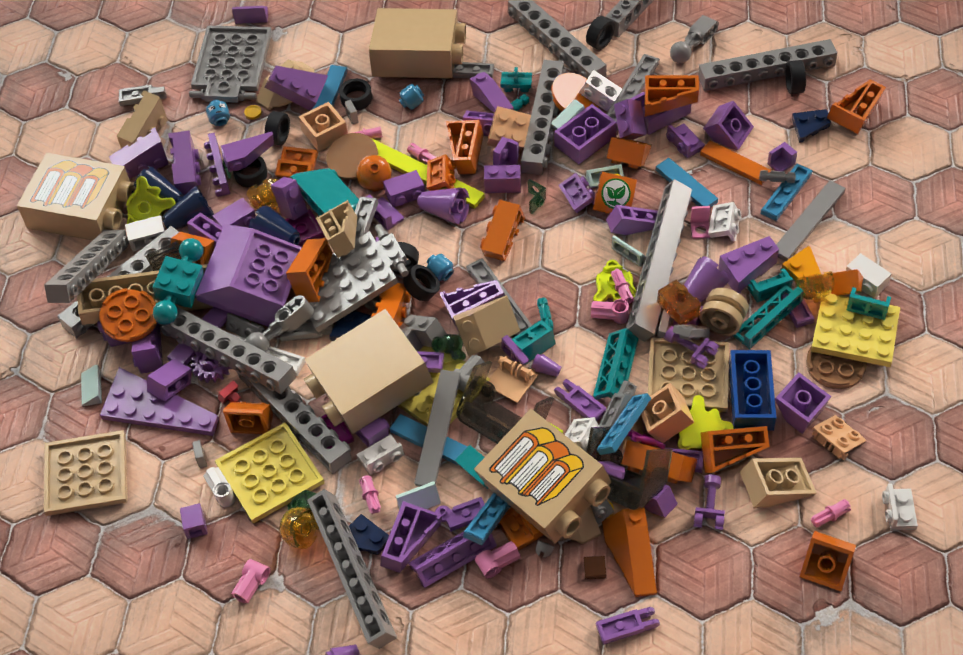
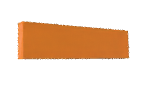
[700,140,771,185]

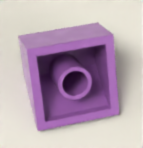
[703,101,754,150]
[775,372,832,434]

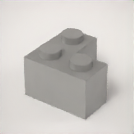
[399,315,447,351]

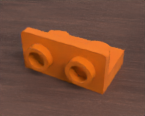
[427,154,456,191]

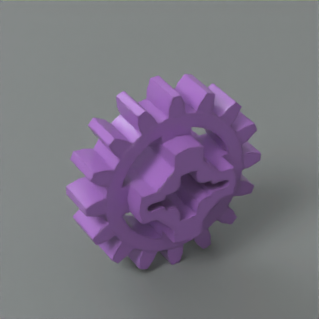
[190,351,232,383]

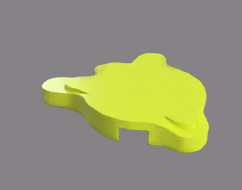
[126,176,176,224]
[593,260,636,302]
[677,395,734,450]

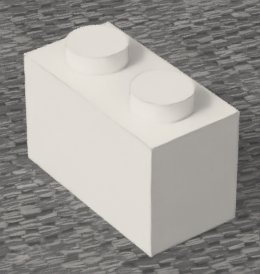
[125,215,165,252]
[845,253,892,298]

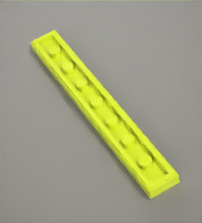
[371,138,485,209]

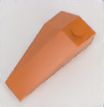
[602,507,657,597]

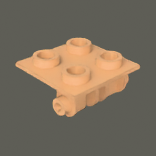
[485,356,539,403]
[812,415,866,460]

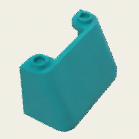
[289,168,359,216]

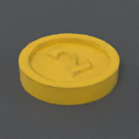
[244,105,262,120]

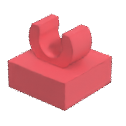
[218,380,241,404]

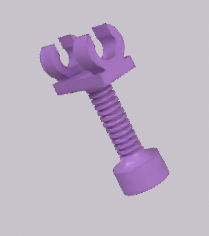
[664,326,719,369]
[694,474,725,530]

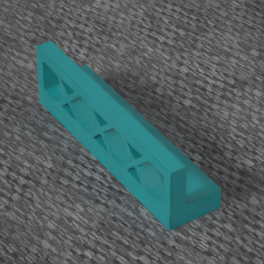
[733,285,804,349]
[593,328,639,400]

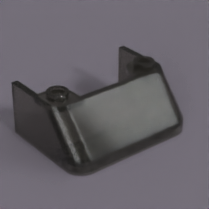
[456,361,554,444]
[586,426,673,510]

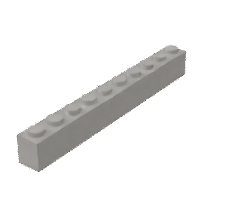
[626,179,692,342]

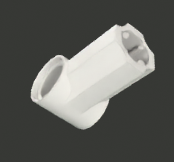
[203,467,236,507]

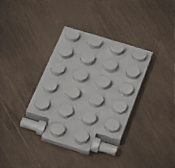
[189,26,272,103]
[310,224,409,333]

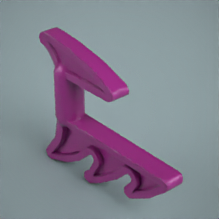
[627,429,666,449]

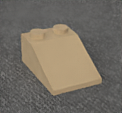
[453,295,520,356]
[739,458,816,508]

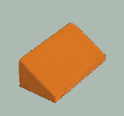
[822,269,863,296]

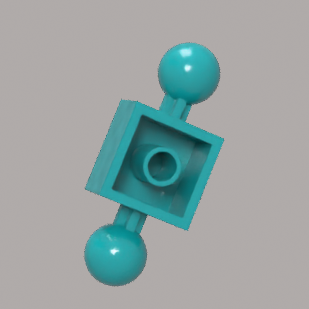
[153,238,204,325]

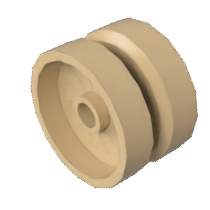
[699,288,749,336]

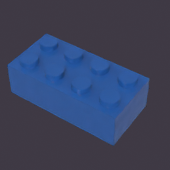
[729,350,776,431]

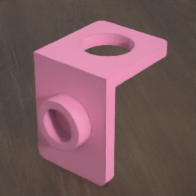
[690,206,710,239]

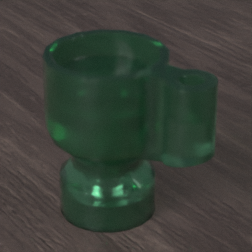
[432,334,466,360]

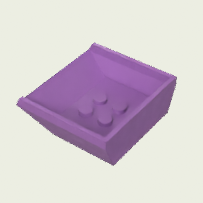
[195,224,302,327]

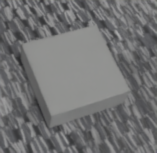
[345,100,359,125]
[192,440,207,469]

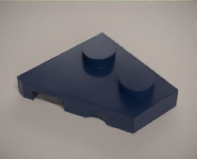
[792,109,831,143]
[329,311,371,341]
[349,514,389,555]

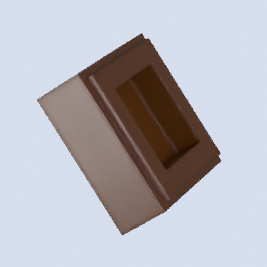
[584,556,607,580]

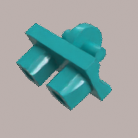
[500,67,532,92]

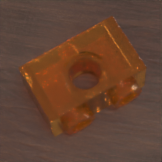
[657,280,701,325]

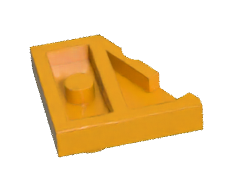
[782,246,822,291]

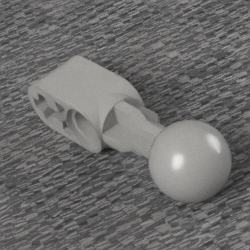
[670,15,719,63]
[245,295,314,352]

